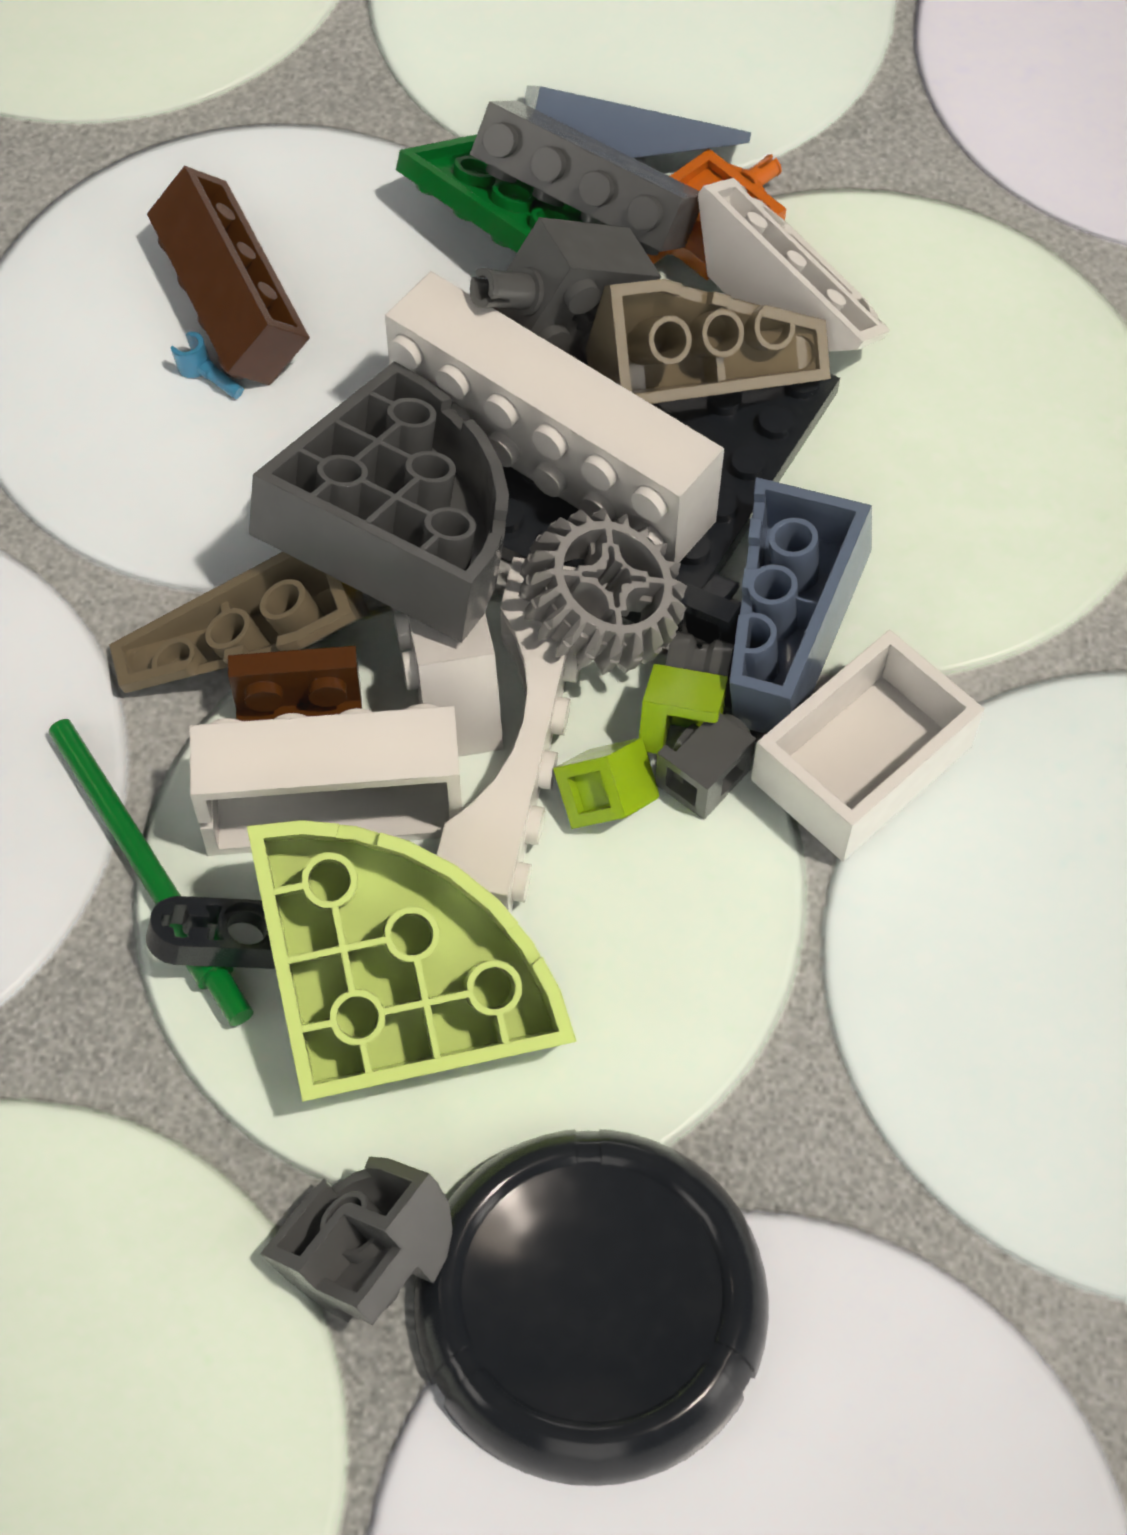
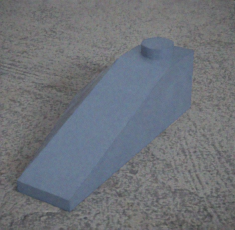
[524,85,752,158]

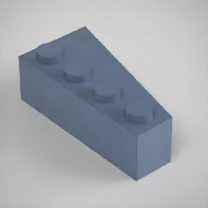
[730,477,872,734]

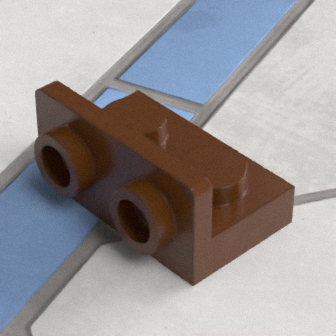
[228,646,362,721]

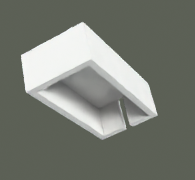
[189,703,462,856]

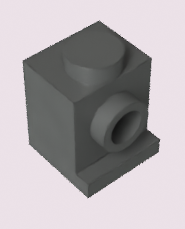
[655,713,756,820]

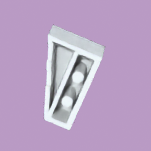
[391,607,504,757]

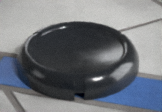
[413,1129,769,1486]

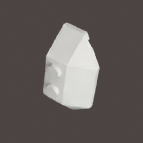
[698,178,890,351]

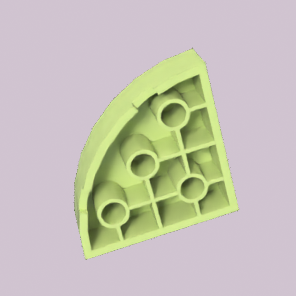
[247,820,577,1102]

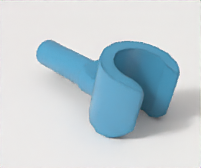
[170,332,244,399]

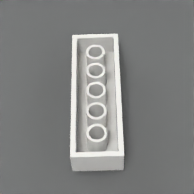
[385,271,724,563]

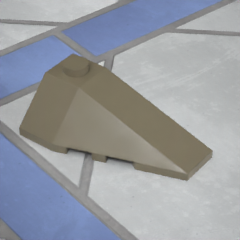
[586,279,831,404]
[109,552,370,693]

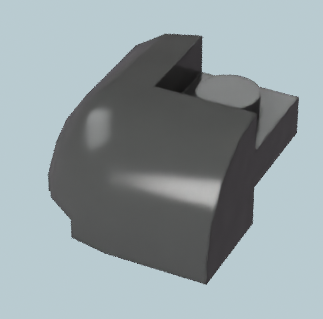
[260,1156,453,1325]

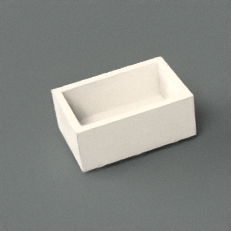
[751,629,985,862]

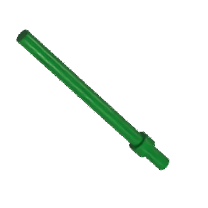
[48,719,254,1026]

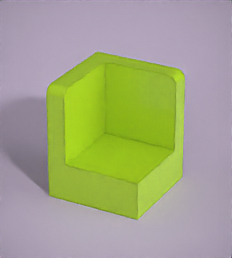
[639,664,728,754]
[553,737,659,829]

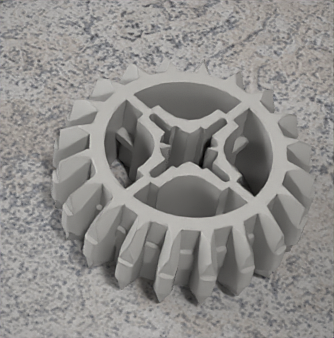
[518,508,687,675]

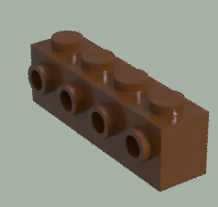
[147,165,310,385]

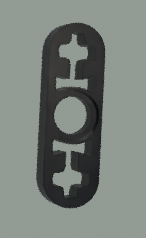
[146,896,275,969]

